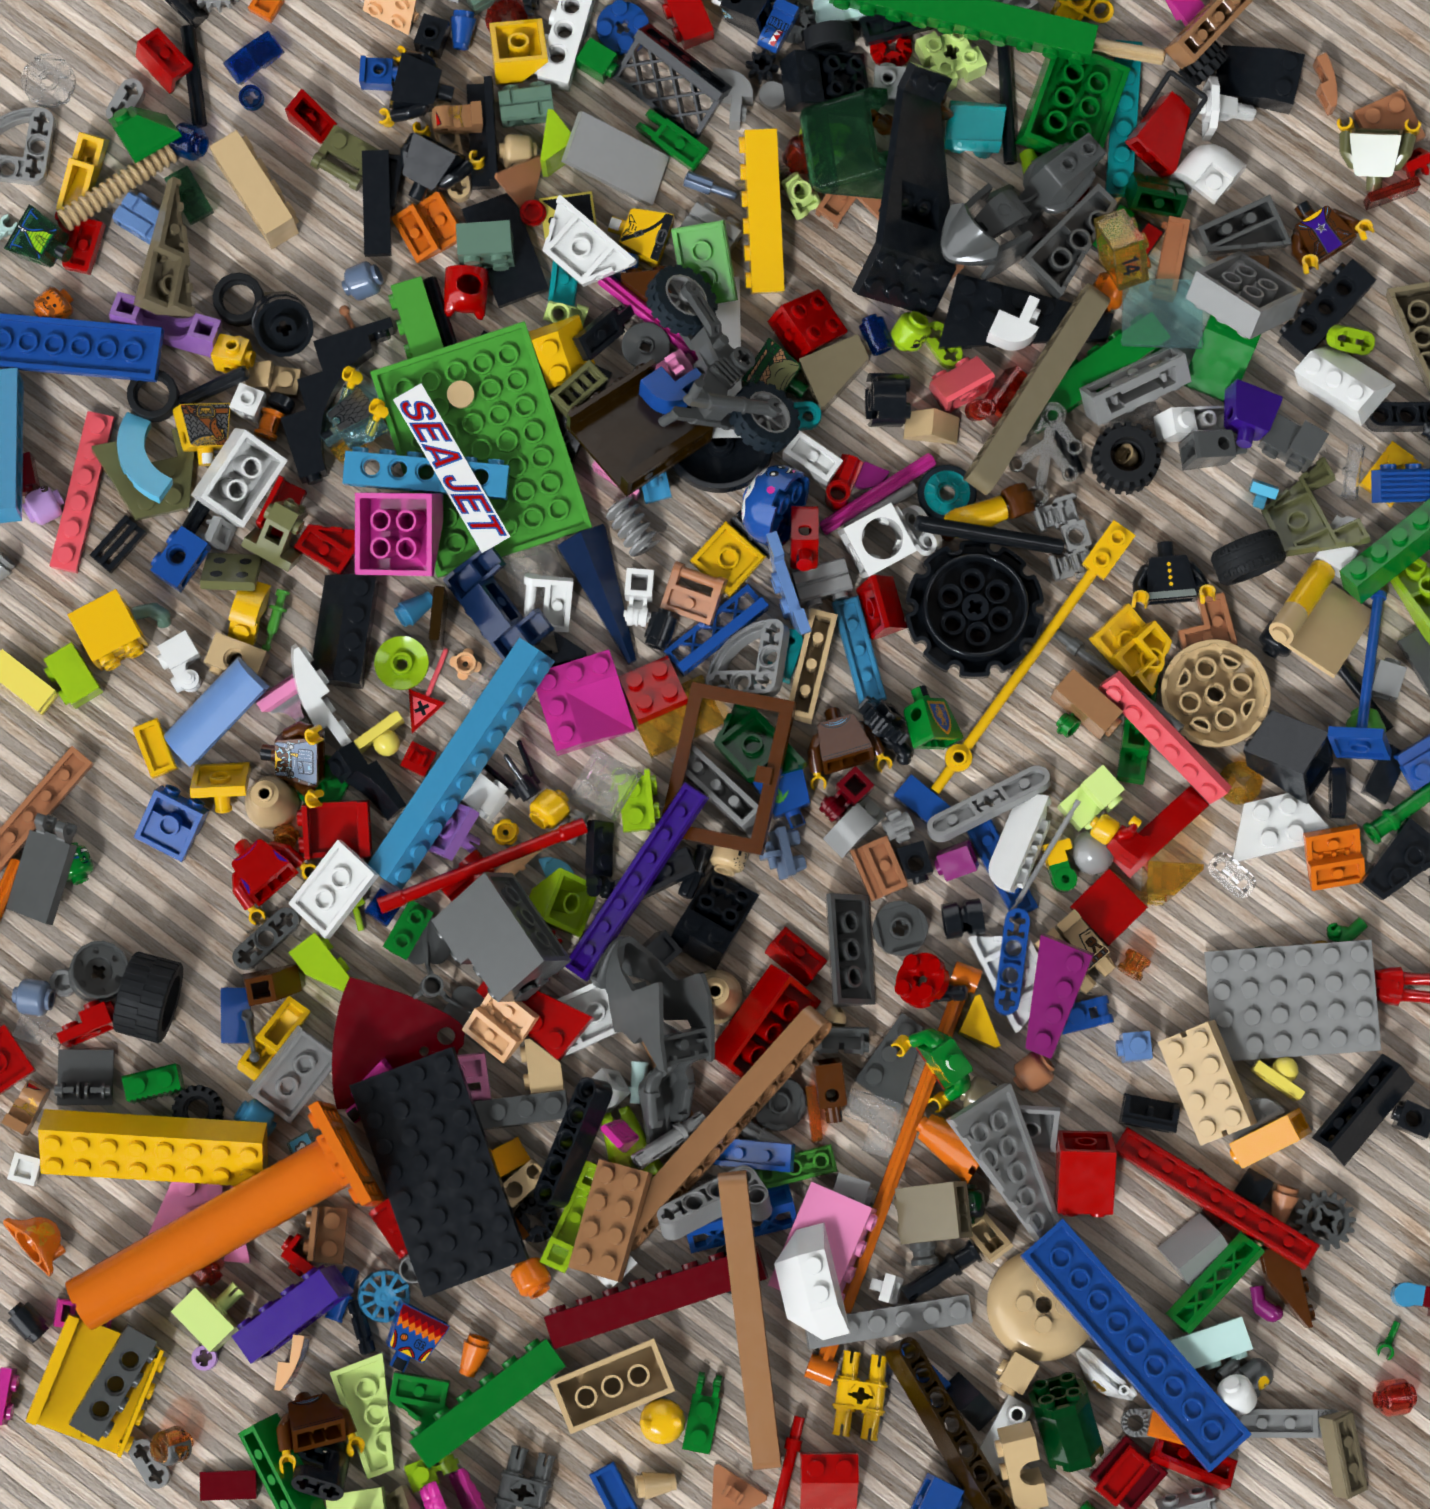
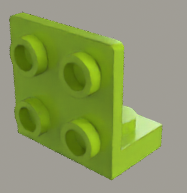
[618,768,660,833]

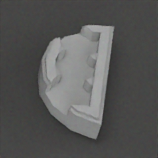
[1234,1097,1286,1139]

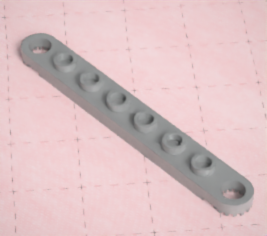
[1120,1408,1339,1438]

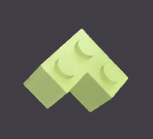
[1057,765,1125,832]

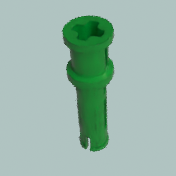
[1363,782,1430,844]

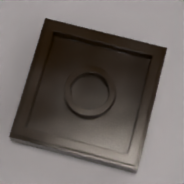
[428,586,449,650]

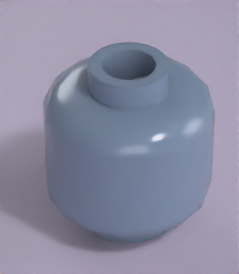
[342,261,384,301]
[12,979,55,1016]

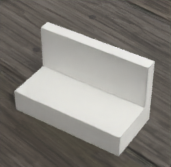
[782,430,843,489]

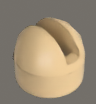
[1115,444,1139,467]
[824,1006,846,1027]

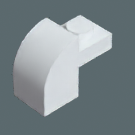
[986,295,1041,351]

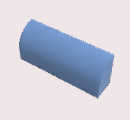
[164,656,270,767]

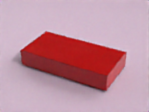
[1094,1445,1152,1507]

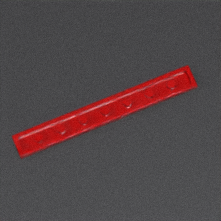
[1115,1127,1320,1270]

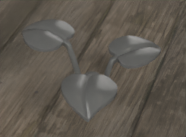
[408,917,484,1029]

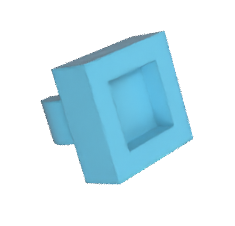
[1249,478,1279,509]

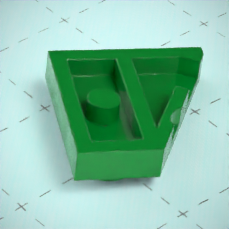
[389,1371,450,1426]

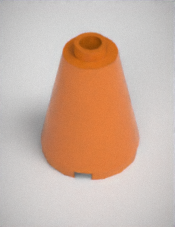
[916,1114,979,1184]

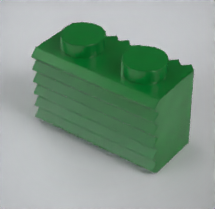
[121,1063,185,1104]

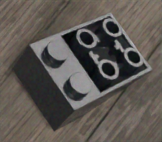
[779,50,871,113]
[671,868,759,970]

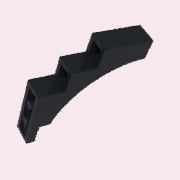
[281,317,396,485]

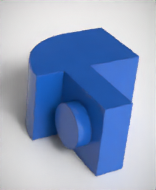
[639,366,702,414]

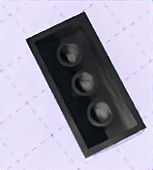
[311,574,379,689]

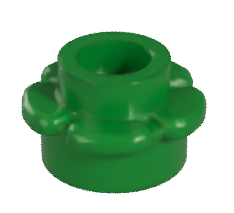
[1056,713,1081,738]

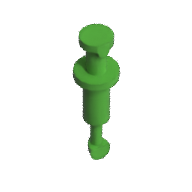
[262,589,290,652]

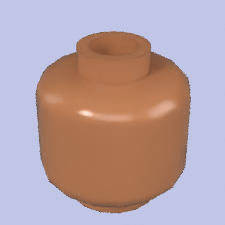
[1013,1052,1055,1093]

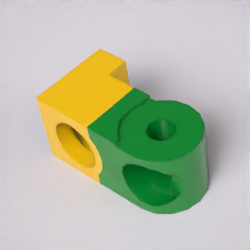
[1041,838,1077,893]

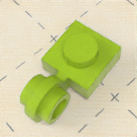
[404,1454,459,1493]

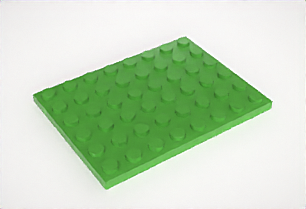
[370,321,592,578]

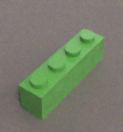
[388,276,444,359]

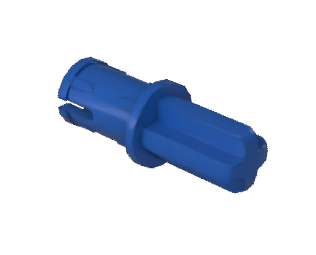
[325,1266,359,1323]

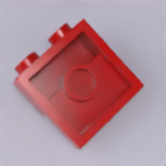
[56,999,115,1048]

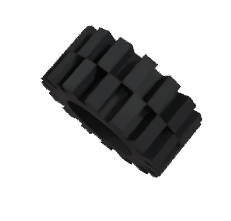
[1178,40,1229,87]
[172,1085,224,1120]

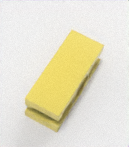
[0,649,59,716]

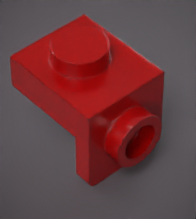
[281,1233,316,1277]

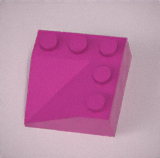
[355,492,443,576]
[536,649,635,756]

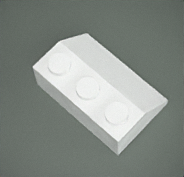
[1294,345,1395,426]

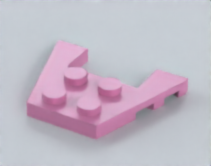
[148,1182,251,1263]

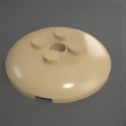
[1160,640,1271,748]
[987,1251,1089,1361]

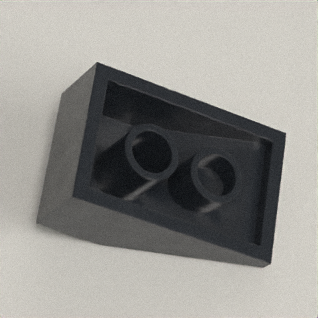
[1216,45,1305,115]

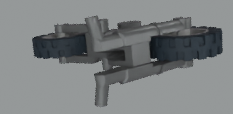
[645,265,800,454]

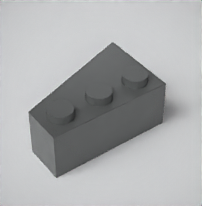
[1191,195,1292,256]

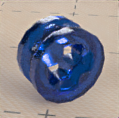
[238,84,264,111]

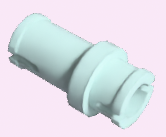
[628,1061,649,1104]

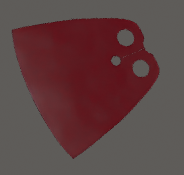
[332,977,465,1109]

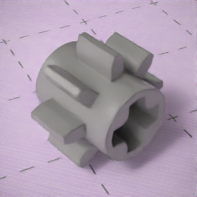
[881,808,915,844]

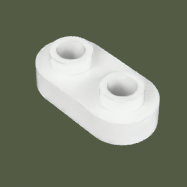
[901,505,943,556]

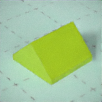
[540,109,571,177]

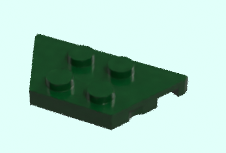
[714,704,807,783]

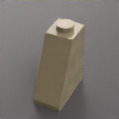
[798,334,871,413]

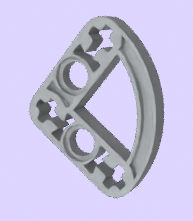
[0,107,56,186]
[705,619,790,697]

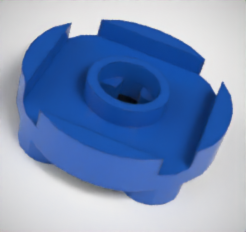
[596,0,649,55]

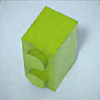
[43,642,103,709]

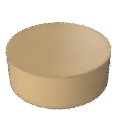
[447,381,475,409]

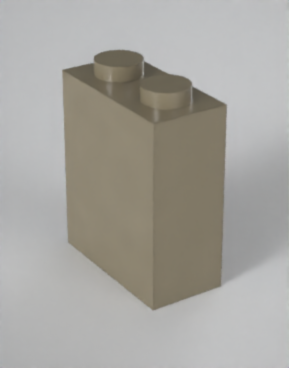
[894,1181,973,1245]

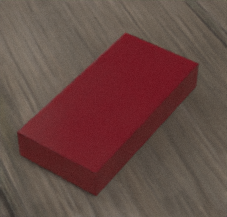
[199,1470,257,1501]

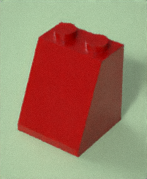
[1055,1130,1117,1218]
[800,1452,859,1509]

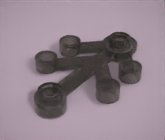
[1009,402,1084,507]

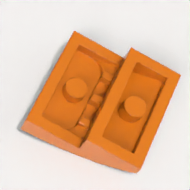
[391,192,459,263]
[1303,824,1365,891]

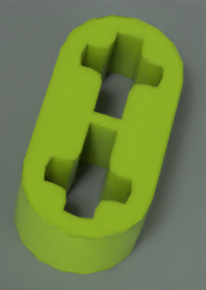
[925,321,963,369]
[1326,324,1375,355]

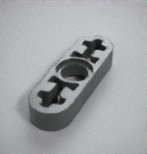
[232,907,300,970]

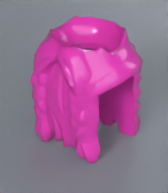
[420,1468,486,1509]

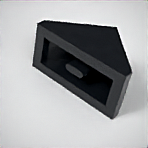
[946,1372,998,1432]

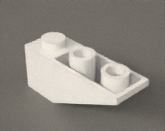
[1153,406,1226,443]

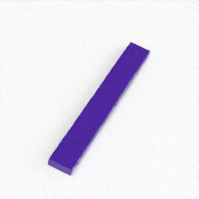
[565,782,709,982]

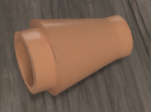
[1271,1184,1299,1224]

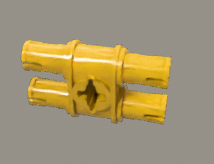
[832,1350,889,1441]

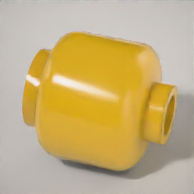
[529,789,570,829]

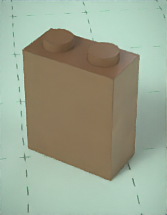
[1050,669,1123,740]

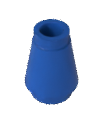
[450,10,476,51]

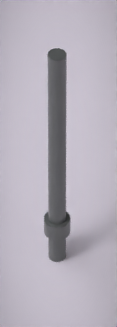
[1053,628,1185,733]

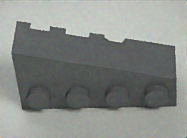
[1019,183,1117,299]

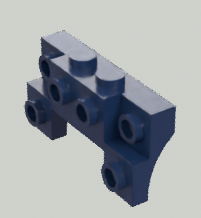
[443,547,555,661]

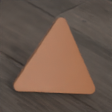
[494,156,541,208]
[712,1464,767,1509]

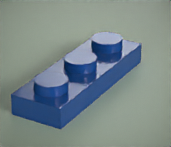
[712,1138,795,1173]

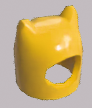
[639,1398,685,1444]

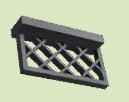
[612,23,733,140]

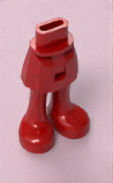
[1374,967,1430,1006]

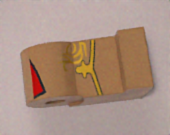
[432,101,483,134]
[1,1079,50,1136]

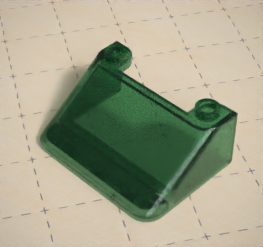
[800,87,888,199]

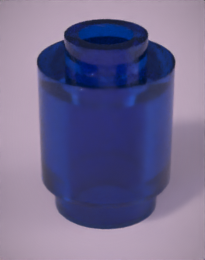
[859,314,893,356]

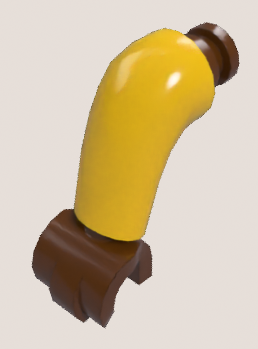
[941,483,1036,542]

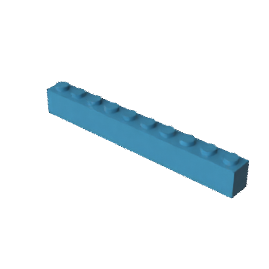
[368,637,555,890]

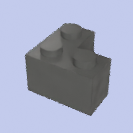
[1258,413,1329,473]

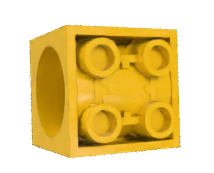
[67,589,149,672]

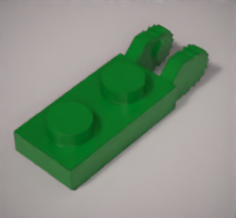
[636,109,709,173]
[682,1371,722,1455]

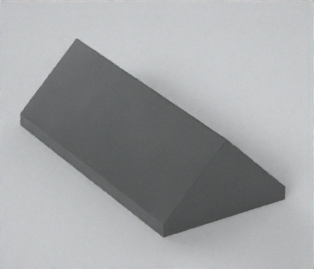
[825,893,876,1007]

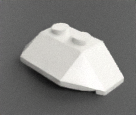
[774,1223,851,1340]

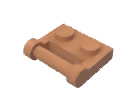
[660,561,727,625]

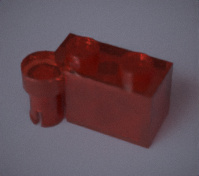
[965,366,1028,427]

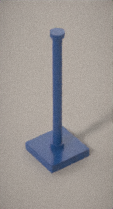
[1327,590,1392,760]

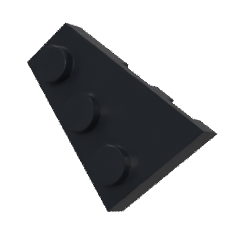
[1359,818,1430,900]

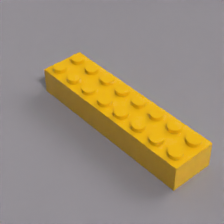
[38,1109,268,1186]

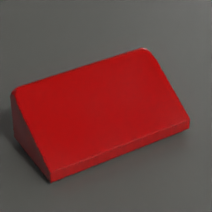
[765,926,828,986]

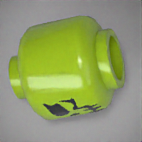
[891,311,931,352]

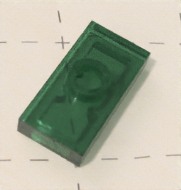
[164,166,214,225]

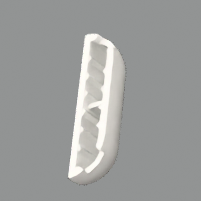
[988,794,1051,893]

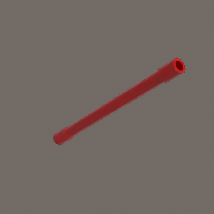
[376,818,588,914]

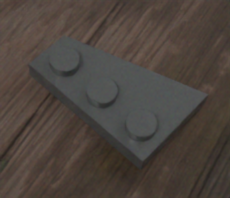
[854,1013,925,1113]

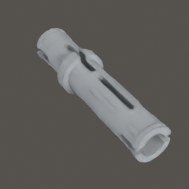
[631,1111,706,1170]

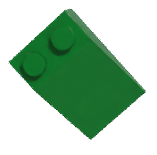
[1183,314,1261,402]

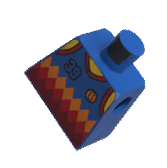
[386,1299,450,1372]

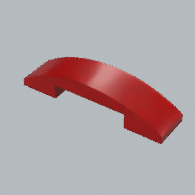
[1113,785,1209,879]

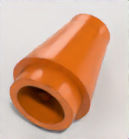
[459,1333,490,1378]

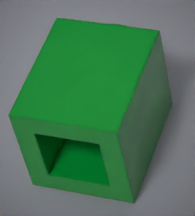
[576,37,619,84]

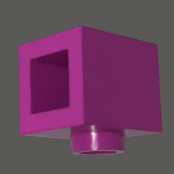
[934,840,979,882]

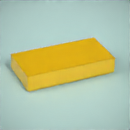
[132,718,178,779]

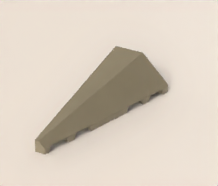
[133,177,195,317]

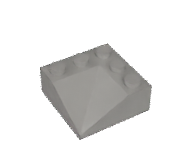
[1186,251,1304,339]

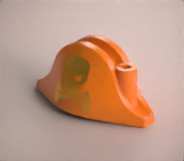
[3,1217,66,1277]

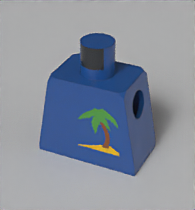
[751,769,810,830]

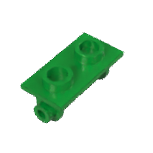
[382,901,434,960]

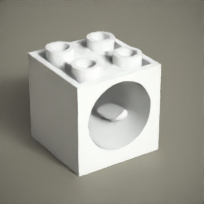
[837,503,918,579]

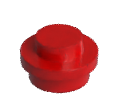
[520,200,546,227]

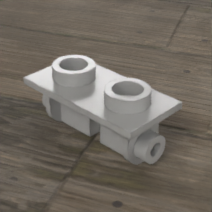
[1155,1485,1217,1509]

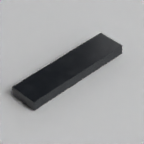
[362,150,392,257]

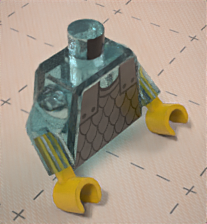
[320,366,390,450]

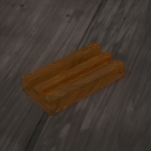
[805,1085,823,1143]

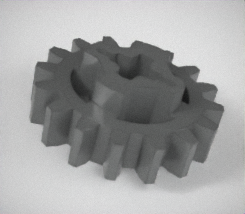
[1294,1190,1356,1251]

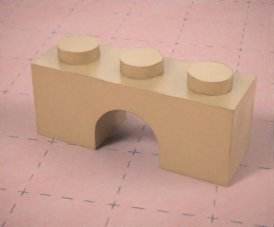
[994,1421,1049,1509]

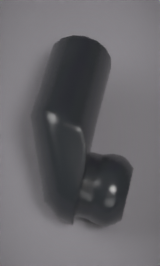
[880,737,913,765]

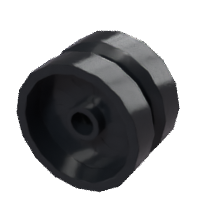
[251,292,313,357]

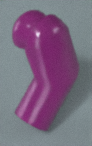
[1250,1285,1283,1322]

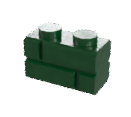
[1124,172,1188,218]

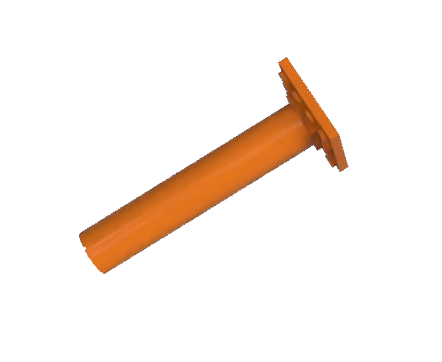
[65,1101,386,1330]

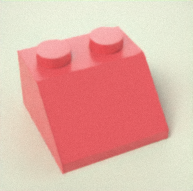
[929,356,995,413]

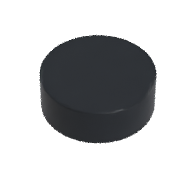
[267,392,295,415]

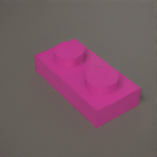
[0,1367,20,1425]

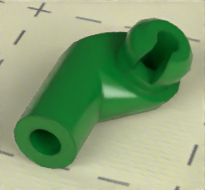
[1327,917,1368,942]

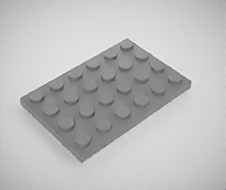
[1204,939,1381,1061]

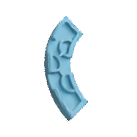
[117,412,173,504]

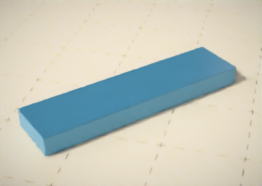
[832,596,887,704]

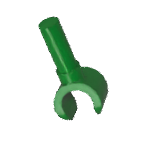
[1376,1321,1400,1360]

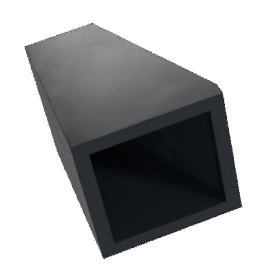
[1243,710,1333,804]

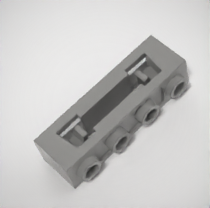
[1079,345,1192,426]

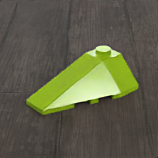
[1390,558,1430,645]

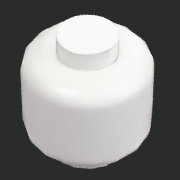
[1217,1374,1257,1417]

